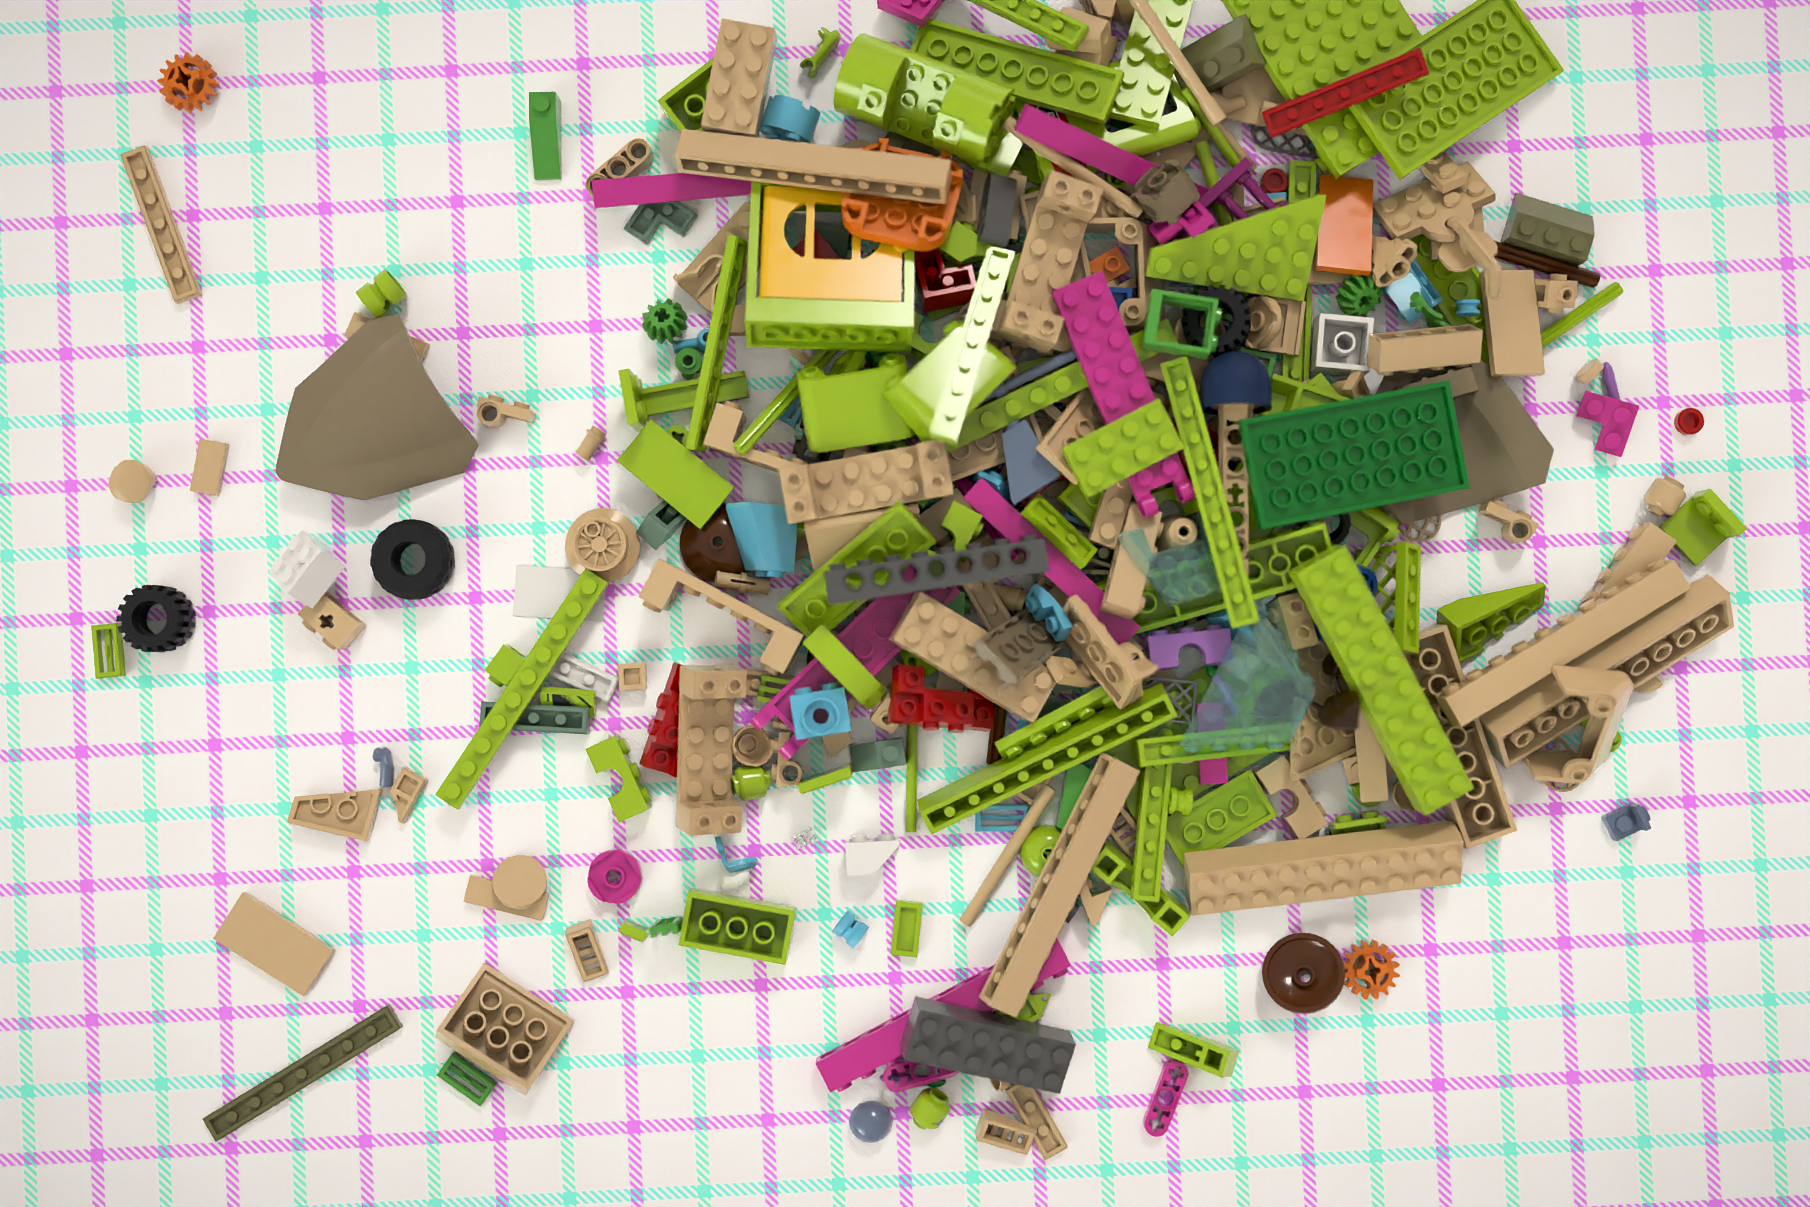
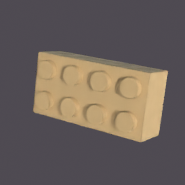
[701,18,777,138]

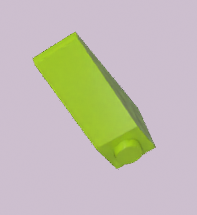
[1148,1022,1240,1078]

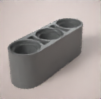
[977,172,1017,248]

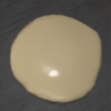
[108,460,158,503]

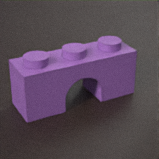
[1145,625,1234,671]

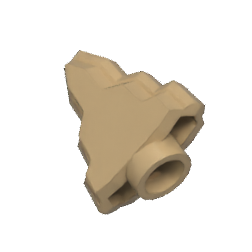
[1371,236,1417,287]

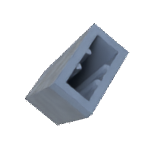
[1002,420,1061,507]

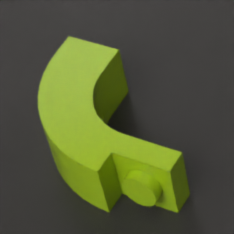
[803,624,888,710]

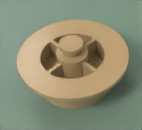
[565,508,640,583]

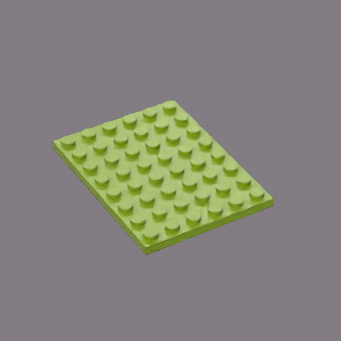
[1221,0,1422,179]

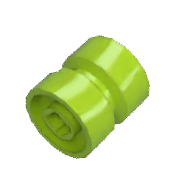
[355,269,408,318]

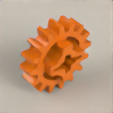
[157,52,220,113]
[1343,939,1400,1000]

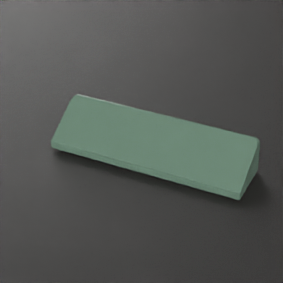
[479,701,590,735]

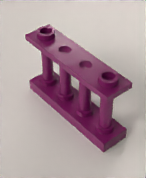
[1169,156,1288,242]

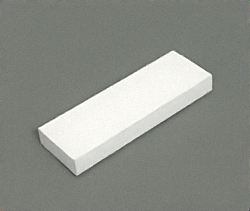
[549,652,619,703]

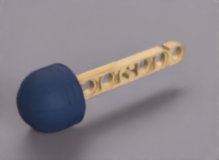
[1199,352,1272,576]

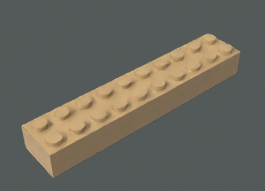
[1479,574,1734,769]
[1184,821,1463,916]

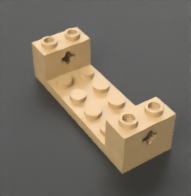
[995,170,1103,353]
[703,401,870,473]
[778,440,954,524]
[638,558,806,676]
[676,664,747,836]

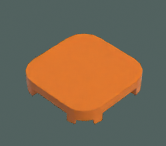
[842,138,963,251]

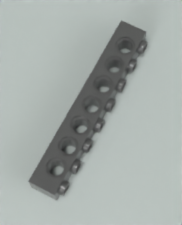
[823,534,1049,605]

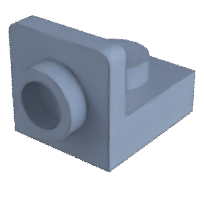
[1601,803,1652,841]

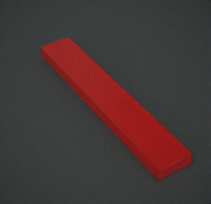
[1262,48,1430,139]

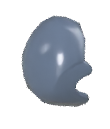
[849,1101,893,1143]

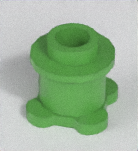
[675,348,702,380]

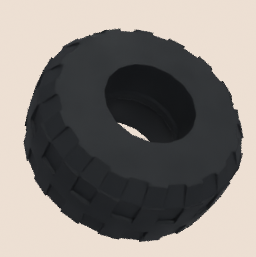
[370,519,455,600]

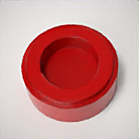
[1260,168,1288,194]
[1674,408,1704,435]

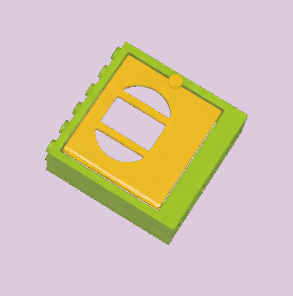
[745,181,914,352]

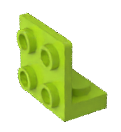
[1659,488,1748,566]

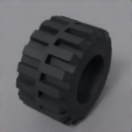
[1181,285,1251,358]
[116,585,196,652]

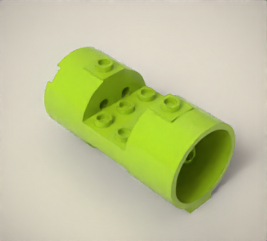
[833,33,1017,169]

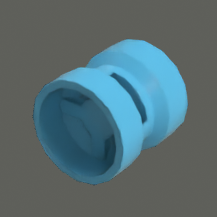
[832,911,869,948]

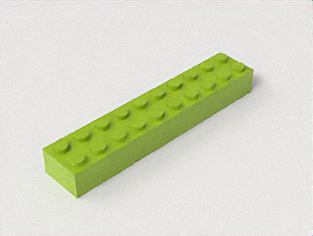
[1288,544,1474,816]

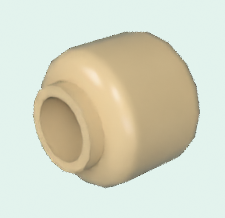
[1643,476,1686,518]

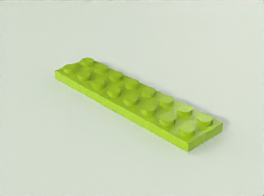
[910,19,1124,125]

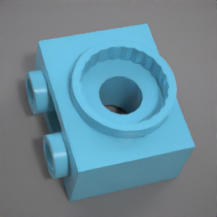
[789,682,851,740]

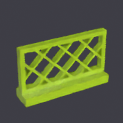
[1355,541,1421,654]

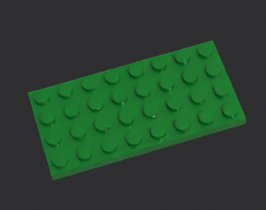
[1238,380,1470,530]

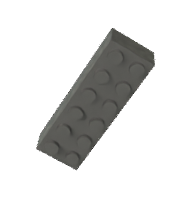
[900,996,1076,1094]

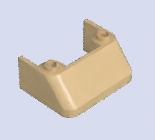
[1085,217,1165,333]
[1524,665,1633,784]

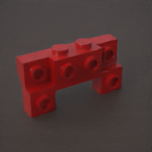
[639,662,683,778]
[888,664,994,733]

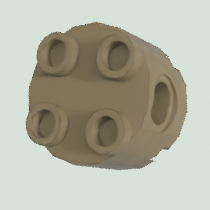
[1134,160,1200,224]

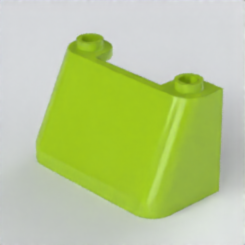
[881,320,1015,442]
[796,354,915,452]

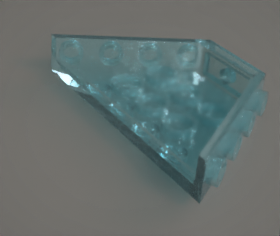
[1177,599,1316,752]

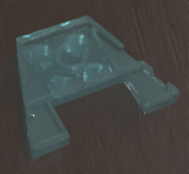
[1117,512,1222,607]

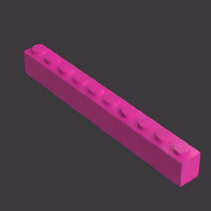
[815,938,1071,1092]

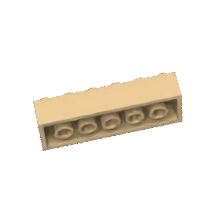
[888,592,1056,723]

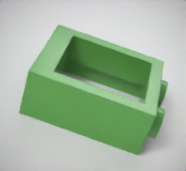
[1141,289,1222,359]

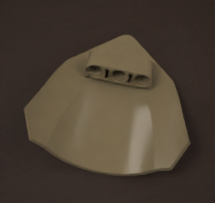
[275,315,479,500]
[1375,328,1554,525]

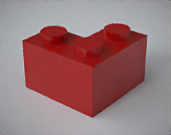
[914,248,976,313]

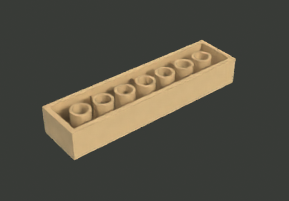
[1403,624,1518,849]

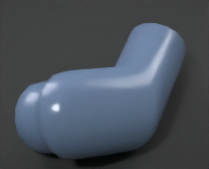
[372,747,394,787]

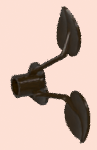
[1254,652,1361,729]

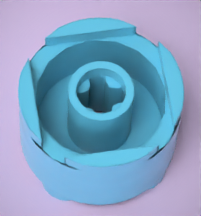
[760,95,821,144]

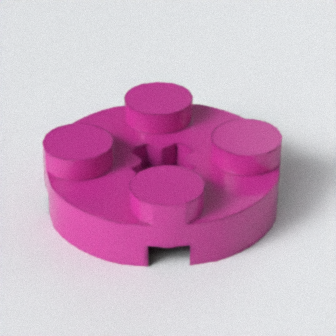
[587,849,643,904]

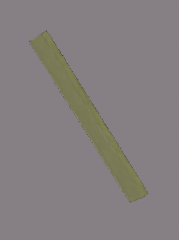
[202,1004,403,1142]

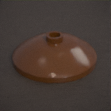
[680,503,748,582]
[1262,933,1345,1014]

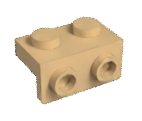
[1268,593,1318,655]

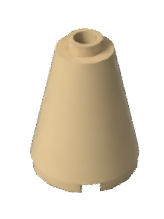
[1154,514,1203,565]

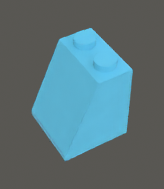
[726,502,798,578]

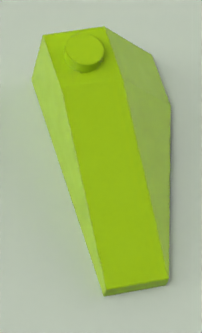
[1436,582,1546,664]

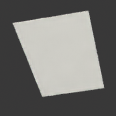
[513,565,606,622]

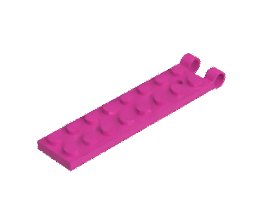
[1050,271,1196,519]
[749,565,961,760]

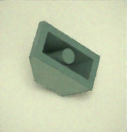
[636,500,687,550]
[849,737,906,772]

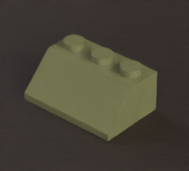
[1174,14,1266,93]
[1500,192,1595,266]

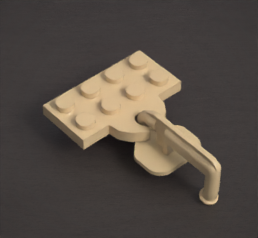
[1373,161,1502,300]

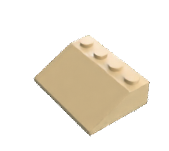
[435,963,574,1096]

